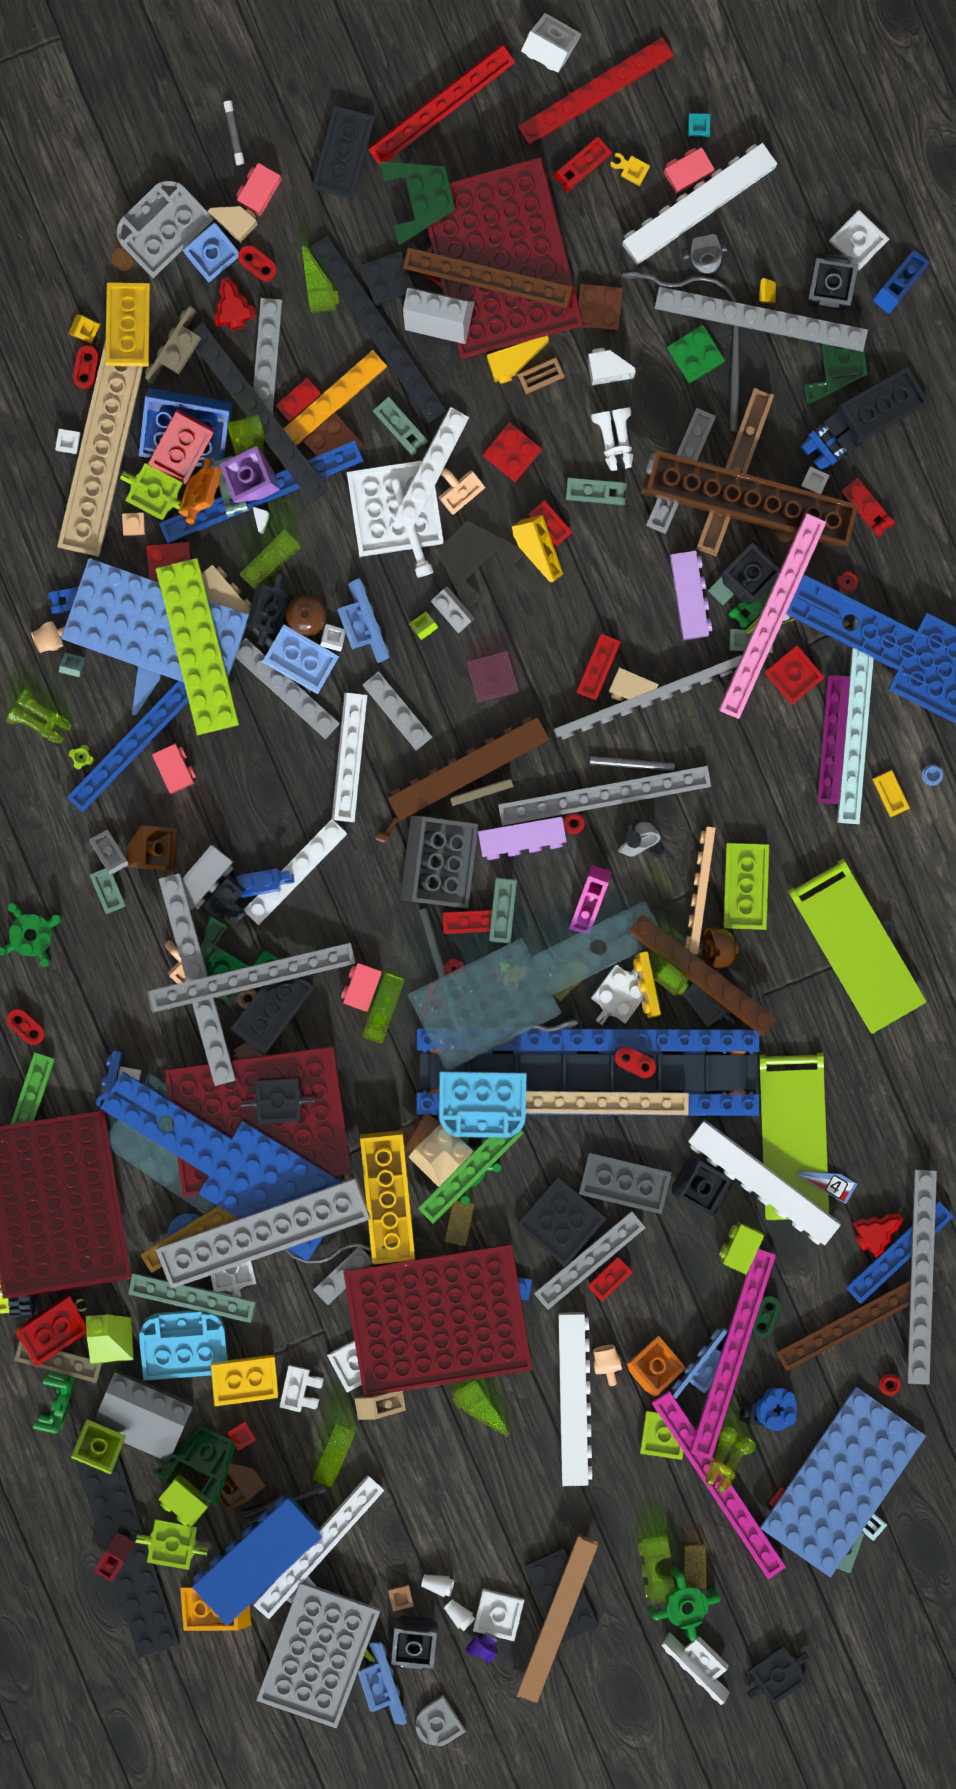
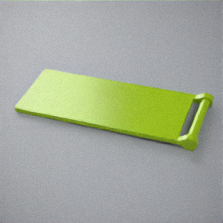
[788,859,926,1034]
[759,1052,829,1220]

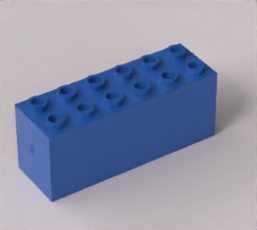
[192,1494,324,1626]

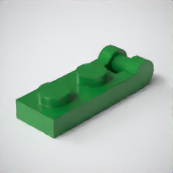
[728,580,776,630]

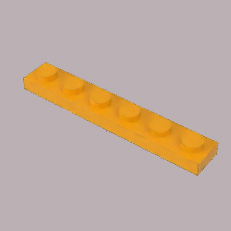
[284,350,387,446]

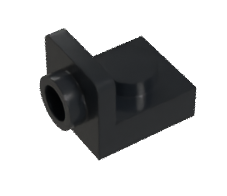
[739,1400,774,1426]

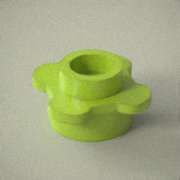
[69,745,94,769]

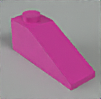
[569,865,612,936]

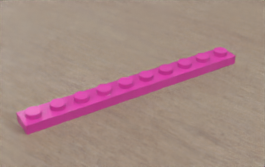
[690,1249,776,1459]
[651,1391,786,1579]

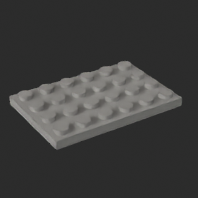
[256,1582,380,1728]

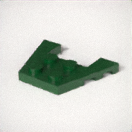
[379,161,456,245]
[798,339,868,405]
[200,915,280,1002]
[153,1426,236,1506]

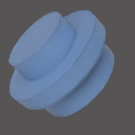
[922,764,943,786]

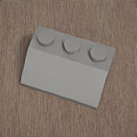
[403,288,475,344]
[182,845,234,910]

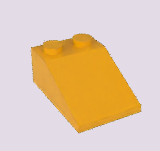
[180,1586,251,1631]

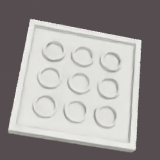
[347,461,444,557]

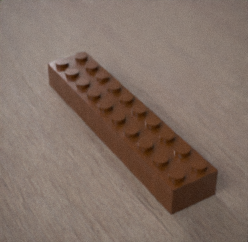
[641,450,858,547]

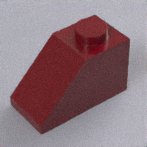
[94,1532,135,1582]

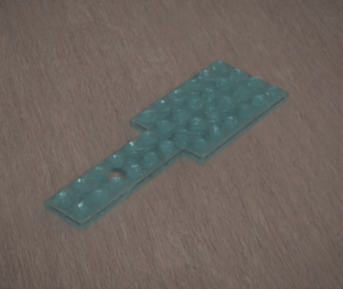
[408,901,659,1071]

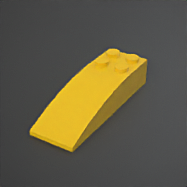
[360,1130,415,1264]

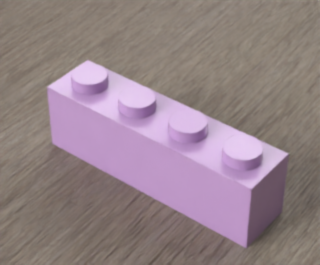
[670,551,712,640]
[478,817,566,860]

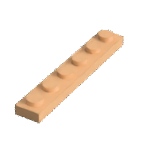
[685,827,715,955]

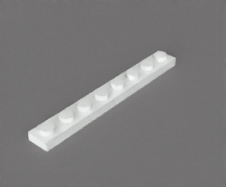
[252,1475,384,1619]

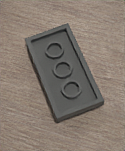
[579,1152,672,1214]

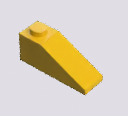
[487,336,549,384]
[512,515,563,582]

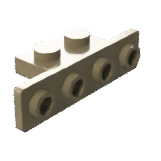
[145,306,201,384]

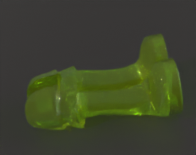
[5,688,71,743]
[706,1426,756,1493]

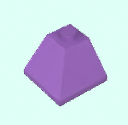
[220,446,280,503]

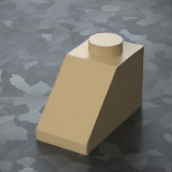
[208,206,258,243]
[609,668,658,702]
[355,1391,406,1420]

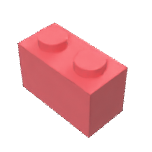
[664,148,715,195]
[236,163,281,217]
[152,744,196,794]
[341,963,382,1012]

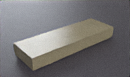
[450,779,513,806]

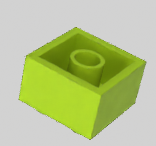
[719,1221,764,1275]
[158,1473,210,1527]

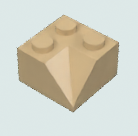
[409,1124,474,1187]

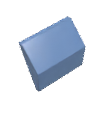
[182,222,239,282]

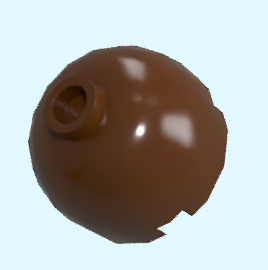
[285,594,328,637]
[701,928,739,970]

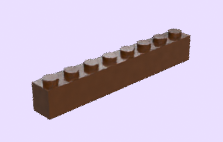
[388,716,550,821]

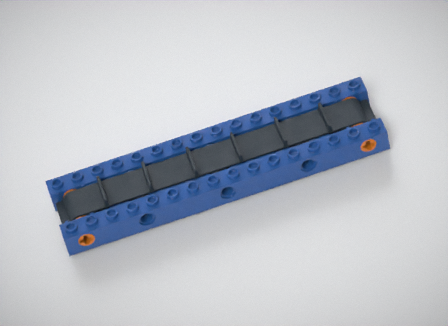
[417,1028,759,1116]

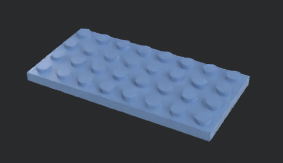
[61,558,248,682]
[760,1387,926,1578]

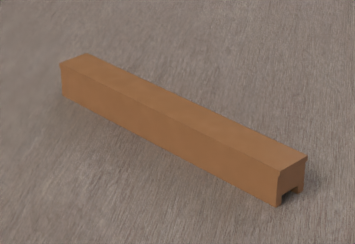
[696,388,774,556]
[517,1533,598,1703]

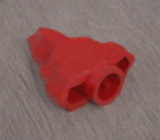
[214,277,257,330]
[853,1213,903,1258]

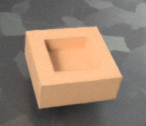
[122,513,145,536]

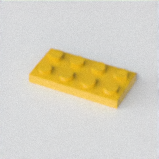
[105,283,150,366]

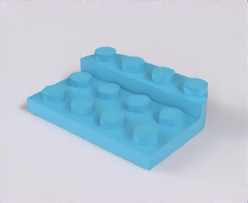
[439,1072,526,1138]
[139,1310,228,1381]

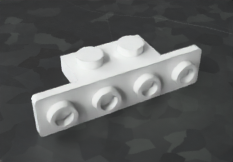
[662,1633,730,1705]

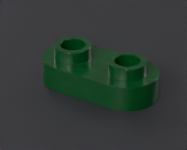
[752,1295,780,1338]

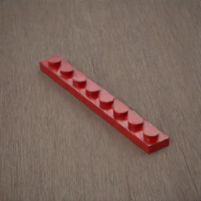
[518,37,673,146]
[367,44,515,166]

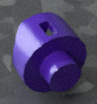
[466,1632,498,1665]

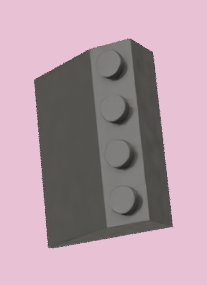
[401,816,479,908]
[94,1370,195,1462]

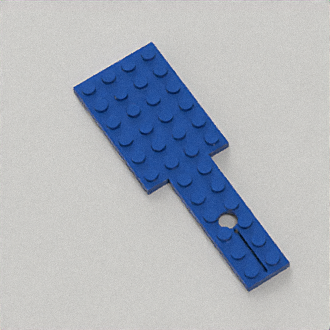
[786,575,956,724]
[100,1071,342,1261]

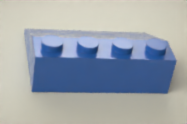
[139,388,233,468]

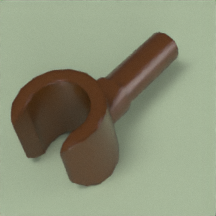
[376,817,399,844]

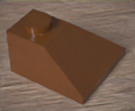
[126,825,177,870]
[203,1463,266,1512]

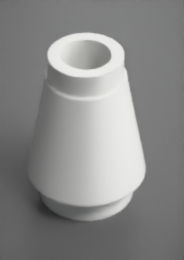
[422,1574,454,1597]
[444,1599,475,1631]

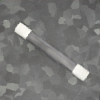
[224,101,245,165]

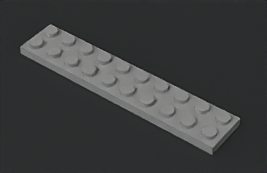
[156,1178,371,1289]

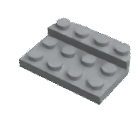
[116,181,214,278]

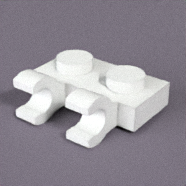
[280,1365,324,1412]

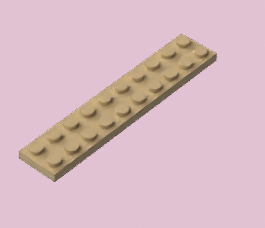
[57,340,144,557]

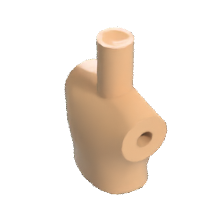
[31,621,65,653]
[593,1345,623,1386]

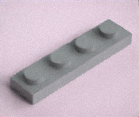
[363,671,433,751]

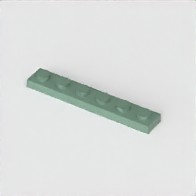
[128,1272,257,1323]

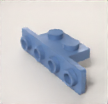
[337,578,389,663]
[671,1327,728,1399]
[358,1641,407,1725]

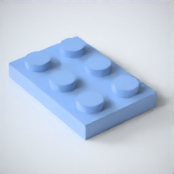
[263,625,339,694]

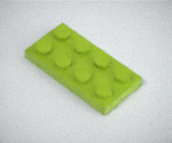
[723,843,769,930]

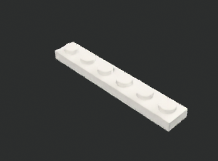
[393,407,469,529]
[332,693,367,822]
[244,819,347,925]

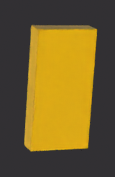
[872,770,910,817]

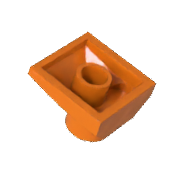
[627,1336,686,1397]

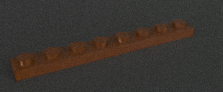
[403,248,573,308]
[628,914,777,1036]
[776,1279,936,1372]

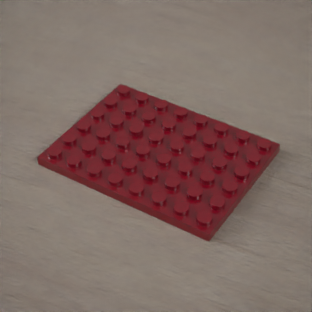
[427,157,584,359]
[164,1046,352,1197]
[0,1111,131,1299]
[343,1243,532,1397]

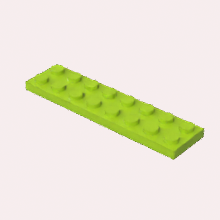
[156,558,240,735]

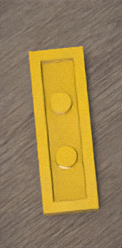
[633,952,661,1018]

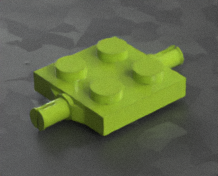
[120,463,183,521]
[135,1519,208,1570]

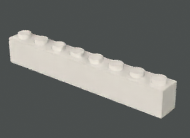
[622,143,777,265]
[688,1119,840,1245]
[558,1312,592,1486]

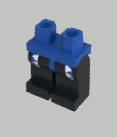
[800,410,865,471]

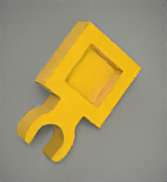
[610,153,650,186]

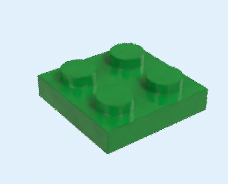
[666,325,725,384]

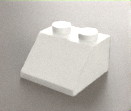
[521,13,581,72]
[588,348,635,386]

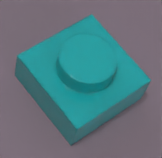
[688,113,710,137]

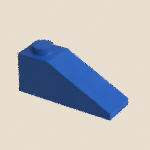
[873,250,930,314]

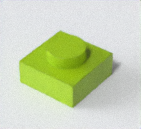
[409,612,438,640]

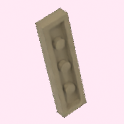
[14,1341,102,1383]

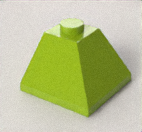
[86,1315,134,1364]
[71,1420,126,1474]

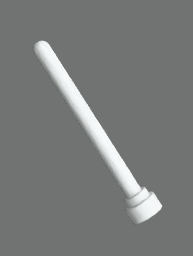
[391,477,433,578]

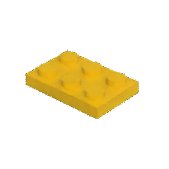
[210,1355,278,1406]

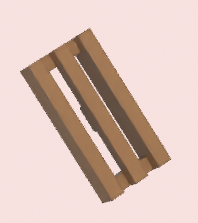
[517,357,565,394]

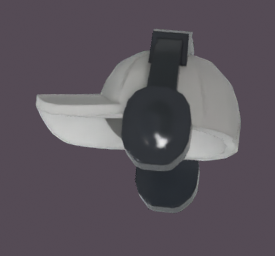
[682,234,729,274]
[618,819,664,858]

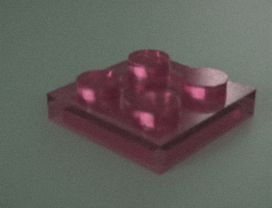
[467,651,519,703]

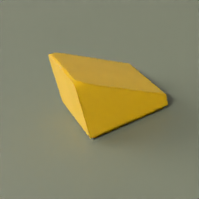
[759,278,776,304]
[69,315,100,344]

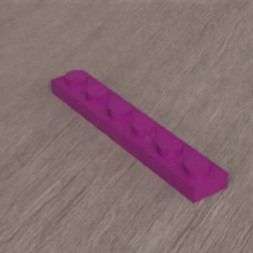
[817,676,850,804]

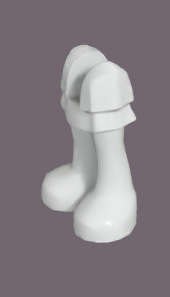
[591,407,633,471]

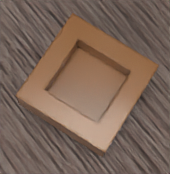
[388,1584,414,1611]

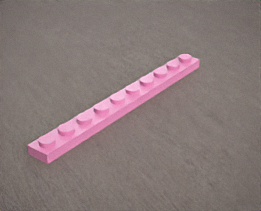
[718,513,826,719]

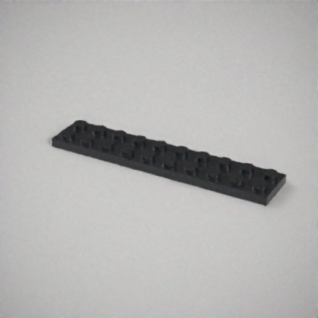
[75,1455,180,1658]

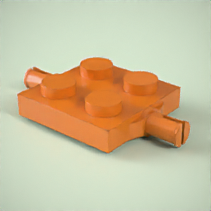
[178,458,222,524]

